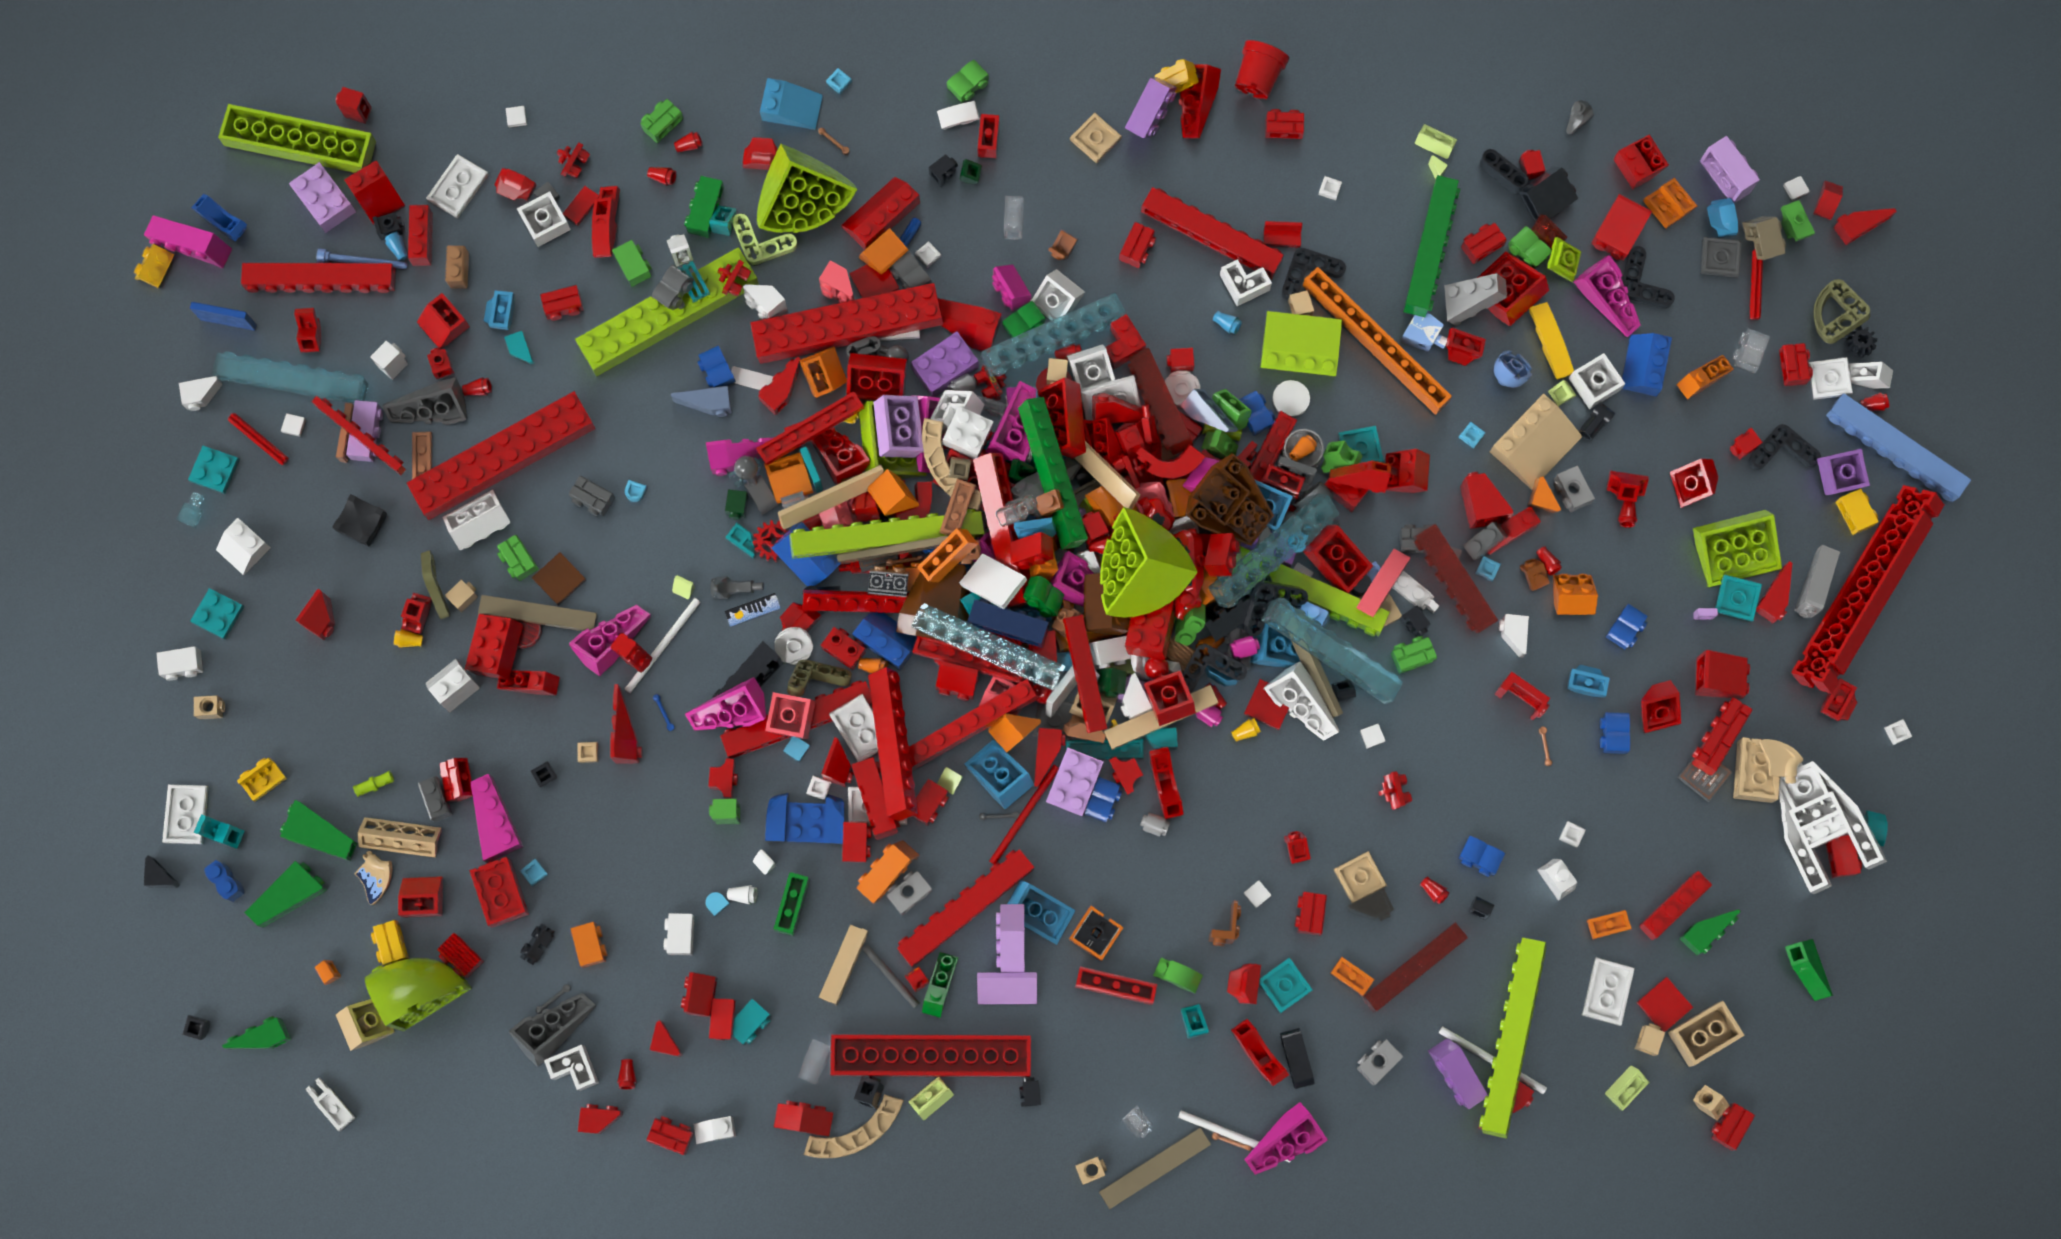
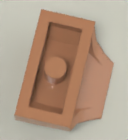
[1063,714,1106,743]

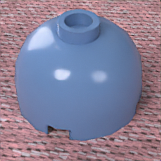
[1494,350,1532,388]

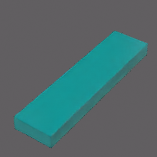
[1066,739,1144,760]

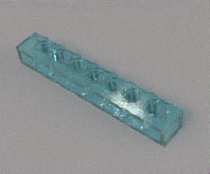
[981,293,1126,377]
[1208,494,1339,608]
[911,603,1065,691]

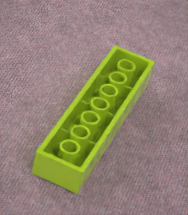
[218,104,376,173]

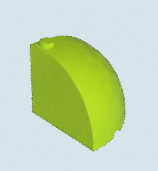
[757,144,857,233]
[1100,507,1197,617]
[365,958,472,1031]

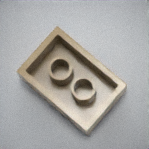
[1668,1001,1745,1067]

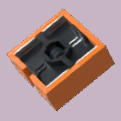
[1069,906,1124,962]

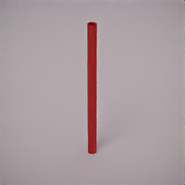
[989,764,1059,865]

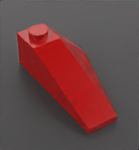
[1179,64,1221,139]
[938,298,1002,354]
[1115,420,1156,484]
[811,427,870,485]
[610,684,643,764]

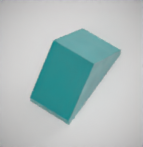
[709,205,737,236]
[1181,1004,1209,1039]

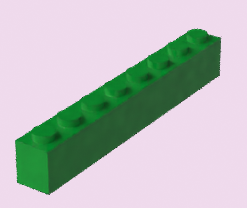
[1403,175,1461,318]
[1018,397,1088,550]

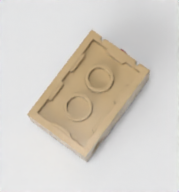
[1733,737,1780,803]

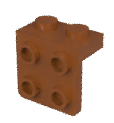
[1209,900,1241,947]

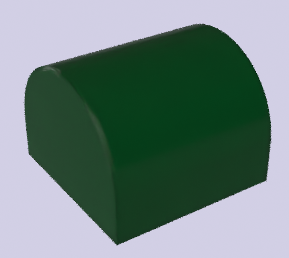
[959,159,982,184]

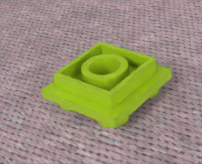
[1548,237,1581,282]

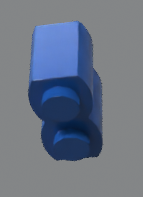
[697,345,736,388]
[1239,391,1276,436]
[1606,604,1648,650]
[1600,712,1630,754]
[1084,777,1122,823]
[1458,836,1505,877]
[204,860,245,902]

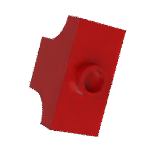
[1606,471,1649,502]
[401,593,432,635]
[1108,756,1143,795]
[708,758,738,799]

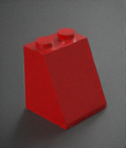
[344,160,405,225]
[1591,194,1652,261]
[1460,472,1514,530]
[1695,650,1750,699]

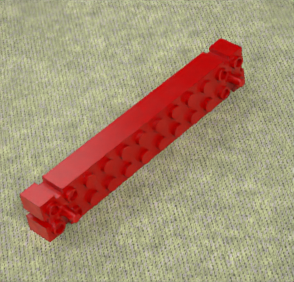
[1791,485,1945,694]

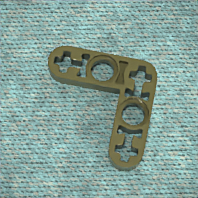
[421,550,450,619]
[787,660,852,697]

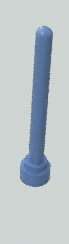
[317,248,408,269]

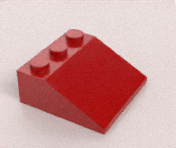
[1477,251,1549,326]

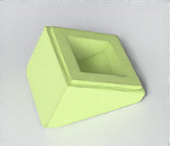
[1428,155,1448,180]
[1548,380,1577,407]
[672,575,695,599]
[937,767,963,795]

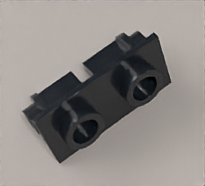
[520,923,555,965]

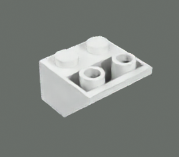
[743,285,788,320]

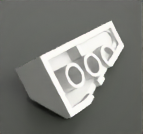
[1264,661,1339,741]

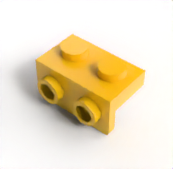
[134,244,175,288]
[237,758,287,802]

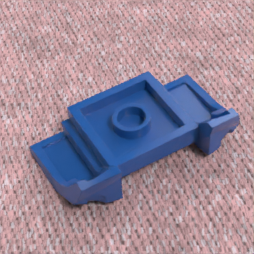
[765,793,844,844]

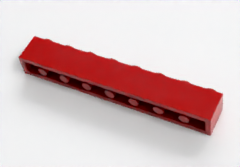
[1141,187,1284,279]
[241,263,396,293]
[973,453,1031,608]
[868,667,918,821]
[909,679,1041,771]
[720,680,872,759]
[897,849,1034,968]

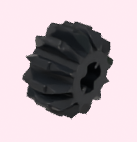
[1844,325,1878,358]

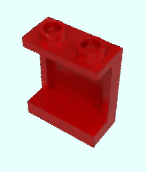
[1495,671,1550,720]

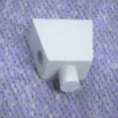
[1537,859,1577,901]

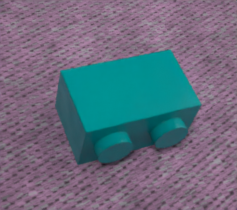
[733,999,771,1045]

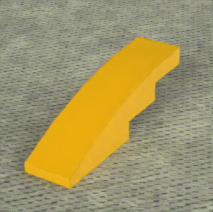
[1529,302,1574,379]

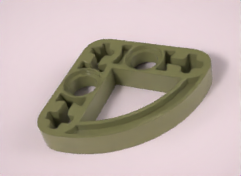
[1814,279,1871,344]

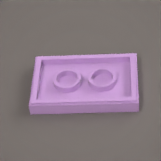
[977,972,1037,1004]

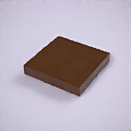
[532,552,586,606]

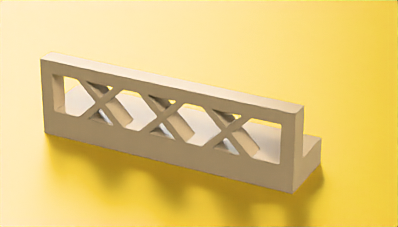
[358,817,441,858]
[819,925,869,1005]

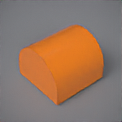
[315,960,341,985]

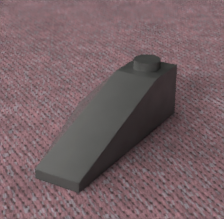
[382,377,467,424]
[1011,457,1082,519]
[509,993,596,1067]

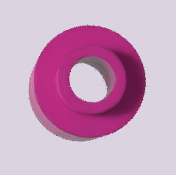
[1230,636,1260,659]
[1195,706,1223,728]

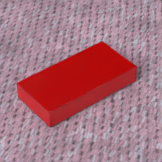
[562,186,599,226]

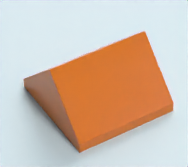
[858,228,909,275]
[867,469,919,516]
[1528,476,1561,513]
[989,713,1041,753]

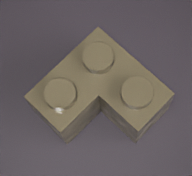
[1742,216,1786,260]

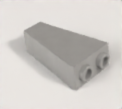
[1794,545,1840,618]

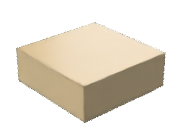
[578,742,598,763]

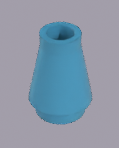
[385,232,408,261]
[1213,311,1242,334]

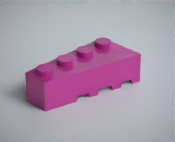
[144,215,232,268]
[471,774,523,863]

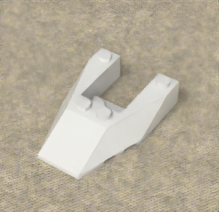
[1779,761,1887,894]

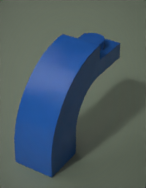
[191,194,247,241]

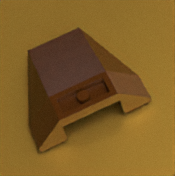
[1185,454,1274,546]
[896,564,975,644]

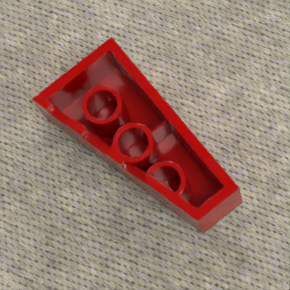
[1037,377,1086,459]
[851,757,901,841]

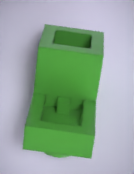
[1153,958,1203,993]

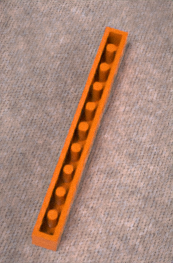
[1302,267,1452,415]

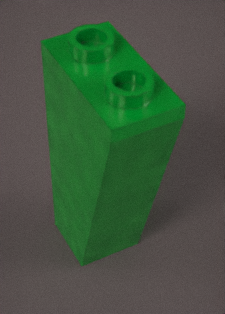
[280,800,358,861]
[244,861,328,928]

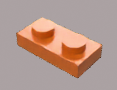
[1587,910,1632,940]
[1330,957,1375,996]

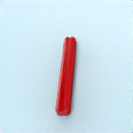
[1750,249,1763,320]
[228,413,289,465]

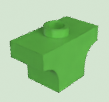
[1781,200,1815,242]
[1201,429,1239,459]
[1321,441,1363,473]

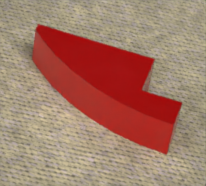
[894,481,932,560]

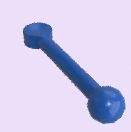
[653,694,675,731]

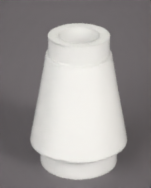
[727,885,758,905]

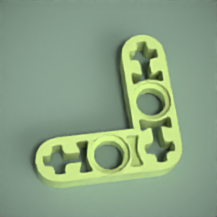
[732,214,797,265]

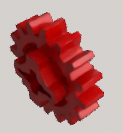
[753,520,789,562]

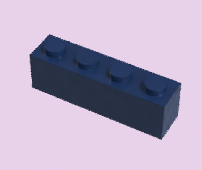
[967,599,1049,648]

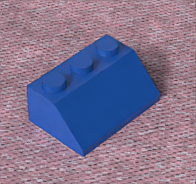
[1622,333,1672,397]
[771,522,841,586]
[852,612,917,671]

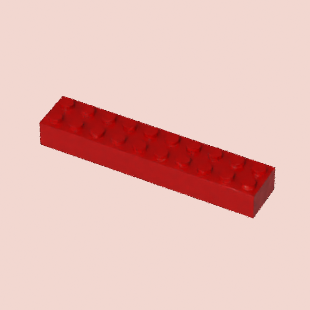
[750,283,943,364]
[406,391,596,520]
[830,1035,1031,1077]

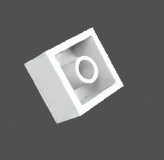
[517,191,571,247]
[1067,344,1115,389]
[1569,353,1625,409]
[942,406,994,459]

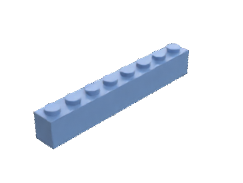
[1826,393,1971,502]

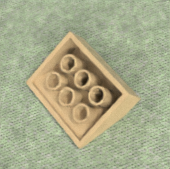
[1490,393,1582,490]

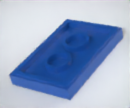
[190,302,257,331]

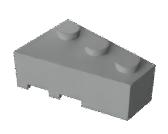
[1444,273,1507,326]

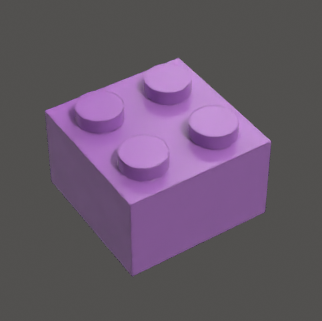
[1817,449,1870,495]

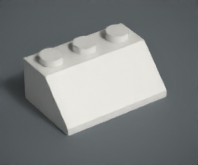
[442,490,511,550]

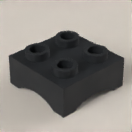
[332,494,387,547]

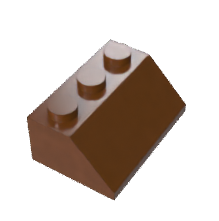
[1084,573,1129,637]

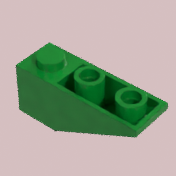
[1679,909,1741,955]
[1785,939,1833,1001]
[922,952,959,1018]
[222,1016,291,1049]

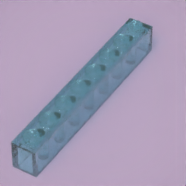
[212,351,369,403]
[1261,597,1403,704]

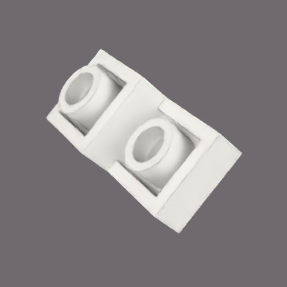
[937,101,980,130]

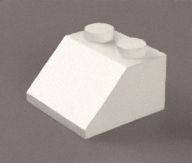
[1031,269,1085,326]
[216,518,271,575]

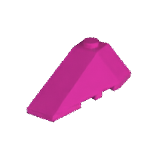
[986,381,1037,461]
[706,438,773,476]

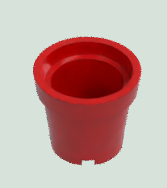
[1235,40,1290,99]

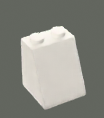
[426,659,480,712]

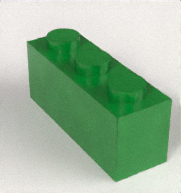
[684,176,724,238]
[773,872,810,936]

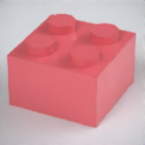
[765,692,816,740]

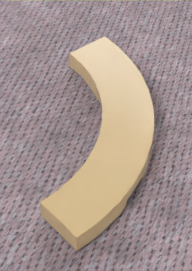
[922,418,982,511]
[804,1094,904,1158]

